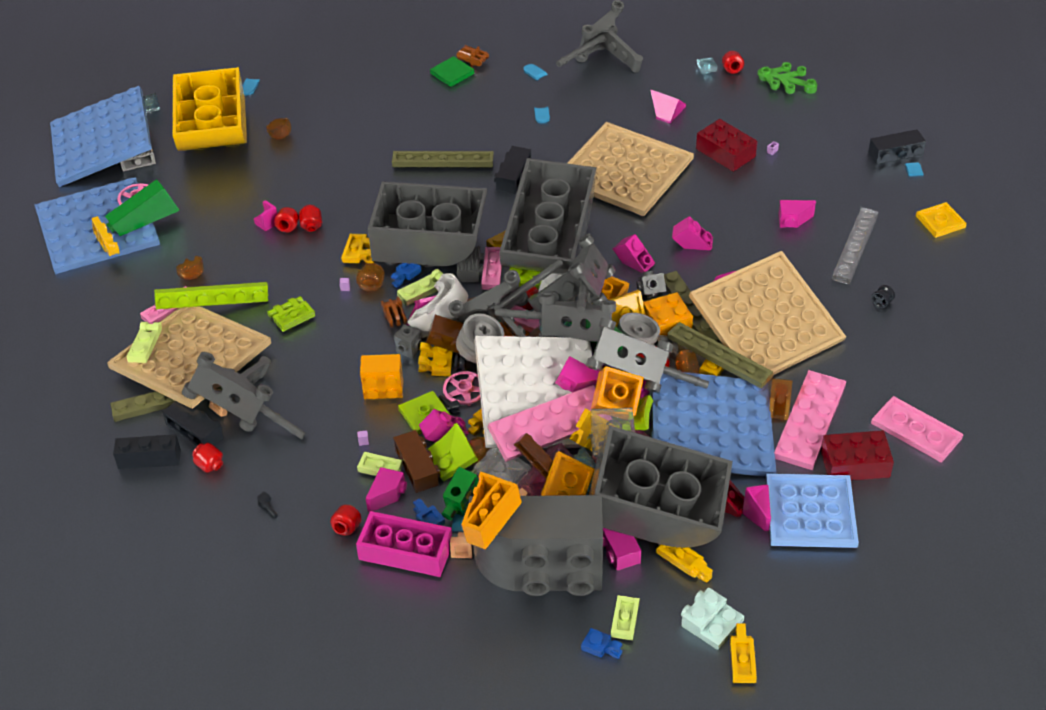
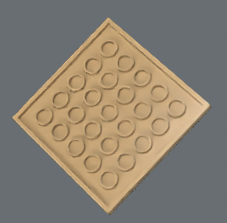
[568,122,694,216]
[689,251,846,375]
[107,306,271,409]

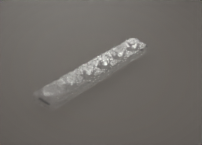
[832,207,878,285]

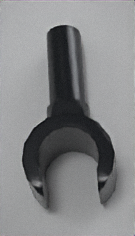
[438,395,460,414]
[257,491,278,518]

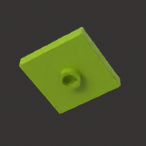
[398,391,450,435]

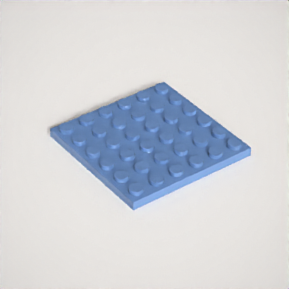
[50,86,152,187]
[35,177,160,274]
[651,372,776,477]

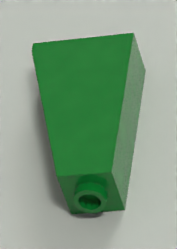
[105,179,179,236]

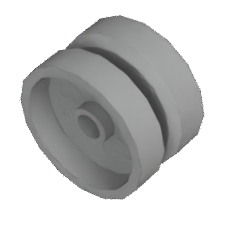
[617,313,660,352]
[456,314,504,363]

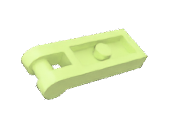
[397,269,443,306]
[127,322,162,363]

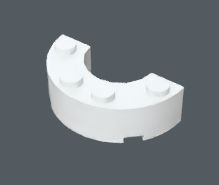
[408,273,468,338]

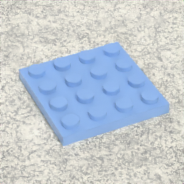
[766,474,859,548]

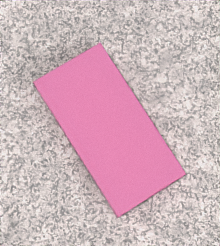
[871,396,963,463]

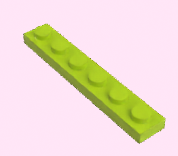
[154,282,268,309]

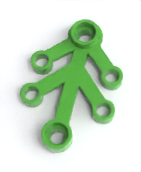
[758,62,818,94]

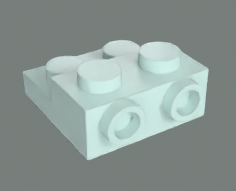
[681,587,744,650]

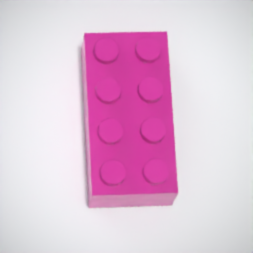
[356,511,452,577]

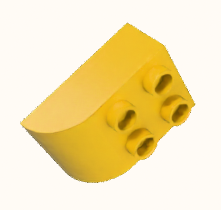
[173,67,247,151]

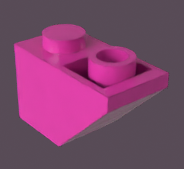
[672,216,713,250]
[612,234,655,273]
[419,409,469,443]
[603,528,641,571]

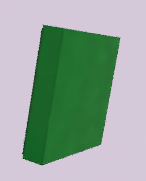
[430,56,474,87]

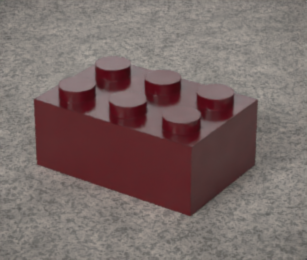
[696,119,757,172]
[820,430,894,481]

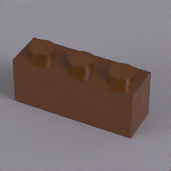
[426,314,463,354]
[393,430,441,493]

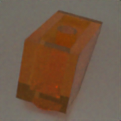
[769,378,793,420]

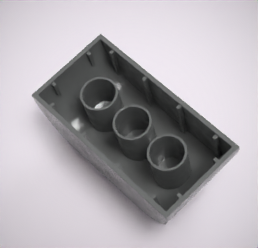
[500,158,597,275]

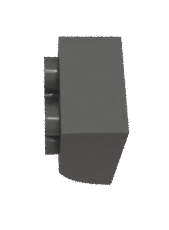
[368,181,487,267]
[589,426,733,548]
[469,495,603,596]

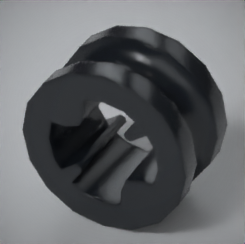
[455,354,466,371]

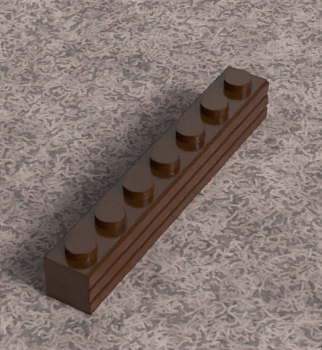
[513,433,553,479]

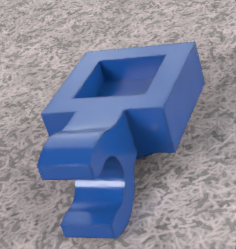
[391,263,422,288]
[413,498,445,526]
[581,628,623,659]

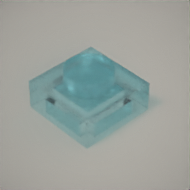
[697,57,717,74]
[143,93,160,113]

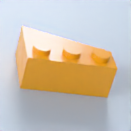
[462,471,522,550]

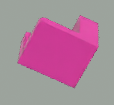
[254,200,277,232]

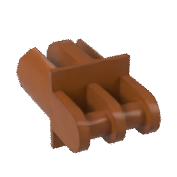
[456,45,489,67]
[381,297,408,328]

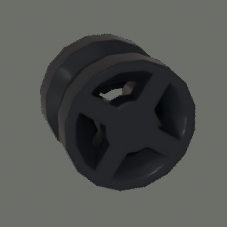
[871,285,895,308]

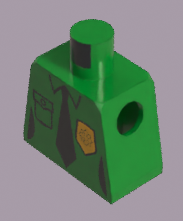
[441,467,479,521]

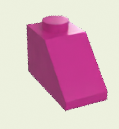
[778,200,816,228]
[555,356,599,393]
[366,467,407,512]

